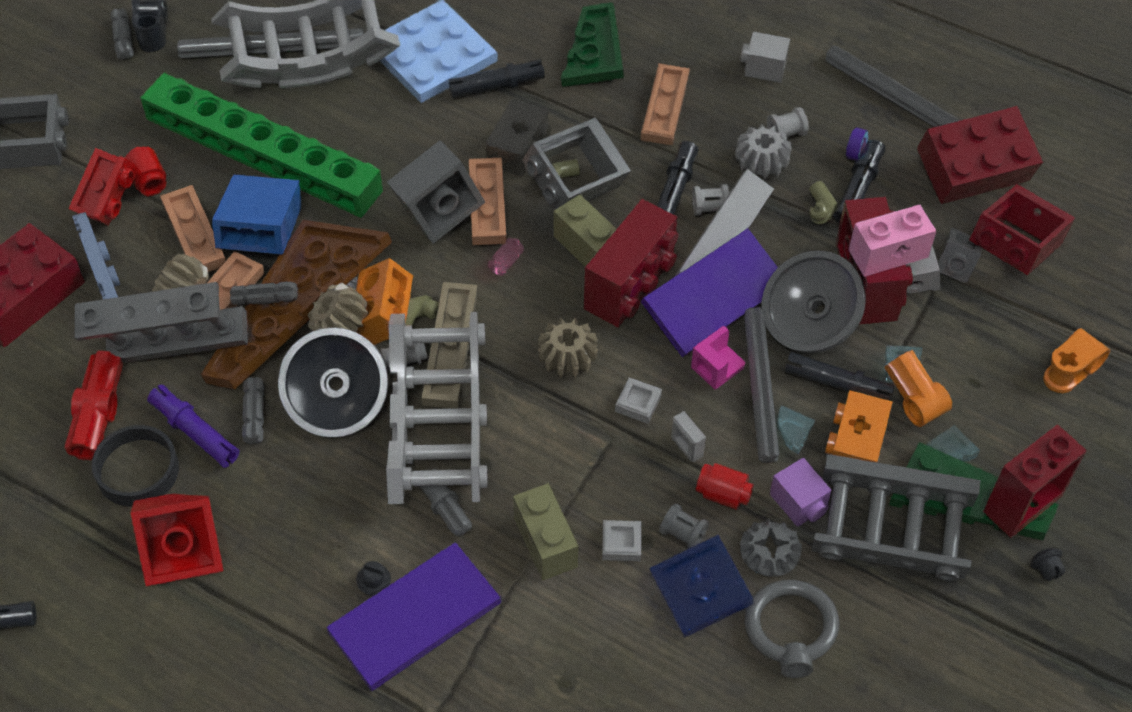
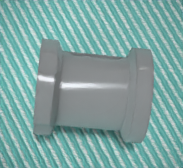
[767,107,809,137]
[692,184,729,216]

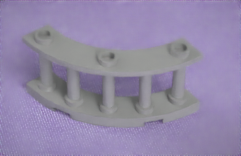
[211,0,400,88]
[386,312,487,504]

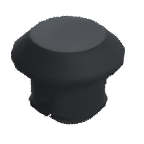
[1030,548,1065,581]
[356,561,391,595]

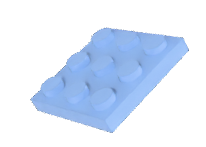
[380,0,497,103]

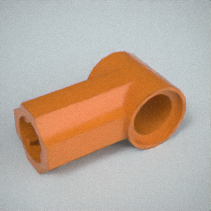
[884,350,952,427]

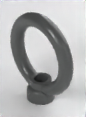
[745,580,839,678]

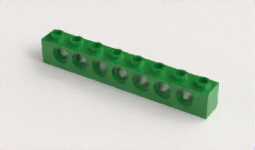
[140,73,383,218]

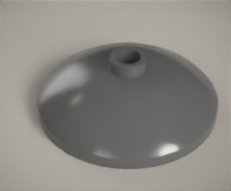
[762,251,866,353]

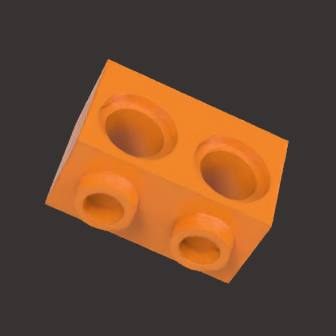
[356,258,413,345]

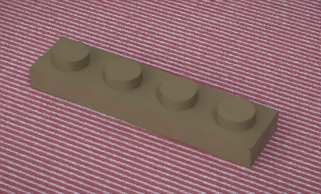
[422,282,478,408]

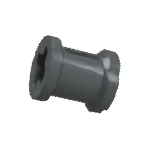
[659,503,709,552]

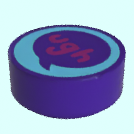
[846,127,868,161]

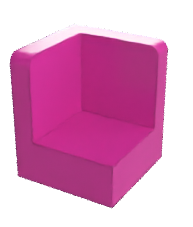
[691,326,745,390]

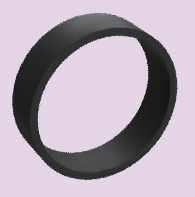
[92,425,179,507]

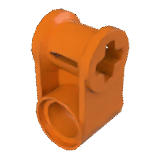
[1043,328,1111,393]

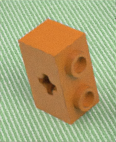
[825,390,892,462]

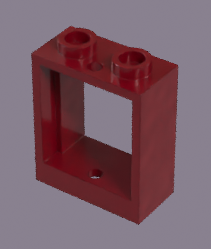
[969,184,1075,275]
[983,424,1087,538]

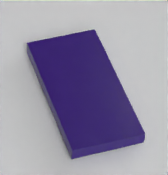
[641,228,778,358]
[326,542,501,691]

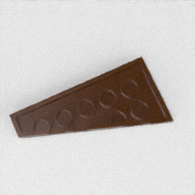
[200,220,392,389]

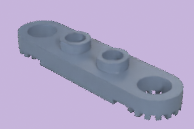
[72,212,120,299]

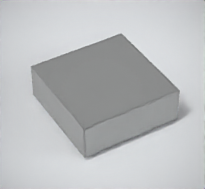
[615,377,662,424]
[671,411,706,462]
[602,520,641,561]

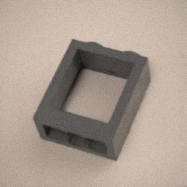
[0,94,69,169]
[522,117,631,210]

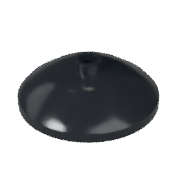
[278,328,388,437]

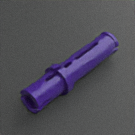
[147,384,240,468]

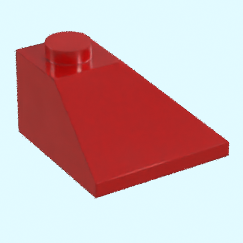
[130,494,224,586]

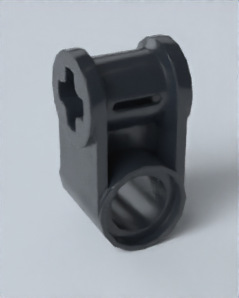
[132,0,168,52]

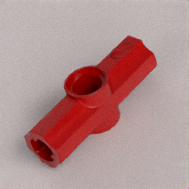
[64,351,123,460]

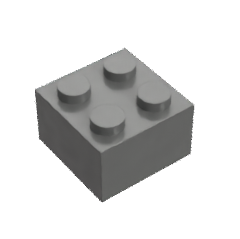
[387,140,485,243]

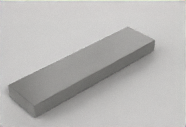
[676,169,774,275]

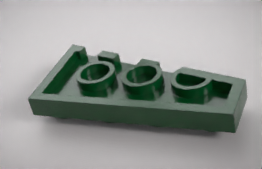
[889,442,1059,541]

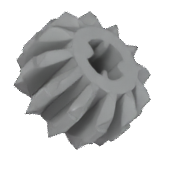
[735,123,792,180]

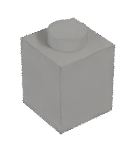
[741,32,790,83]

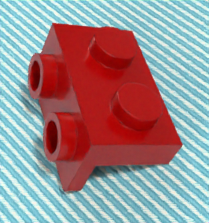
[68,148,136,226]

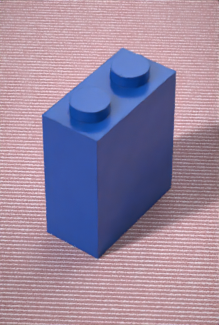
[212,175,301,254]

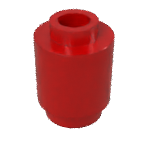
[125,147,167,196]
[695,463,754,510]

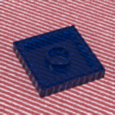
[649,535,754,638]

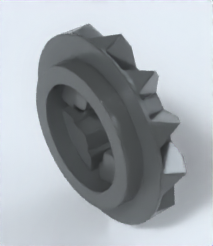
[740,518,802,577]

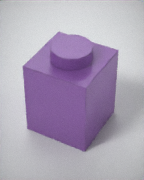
[770,458,832,527]

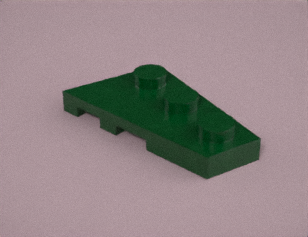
[561,2,624,87]

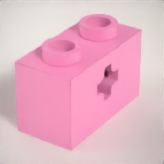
[849,205,936,277]

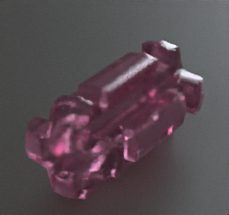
[488,238,524,276]

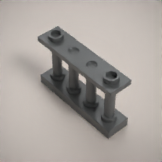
[75,282,248,363]
[811,454,981,581]

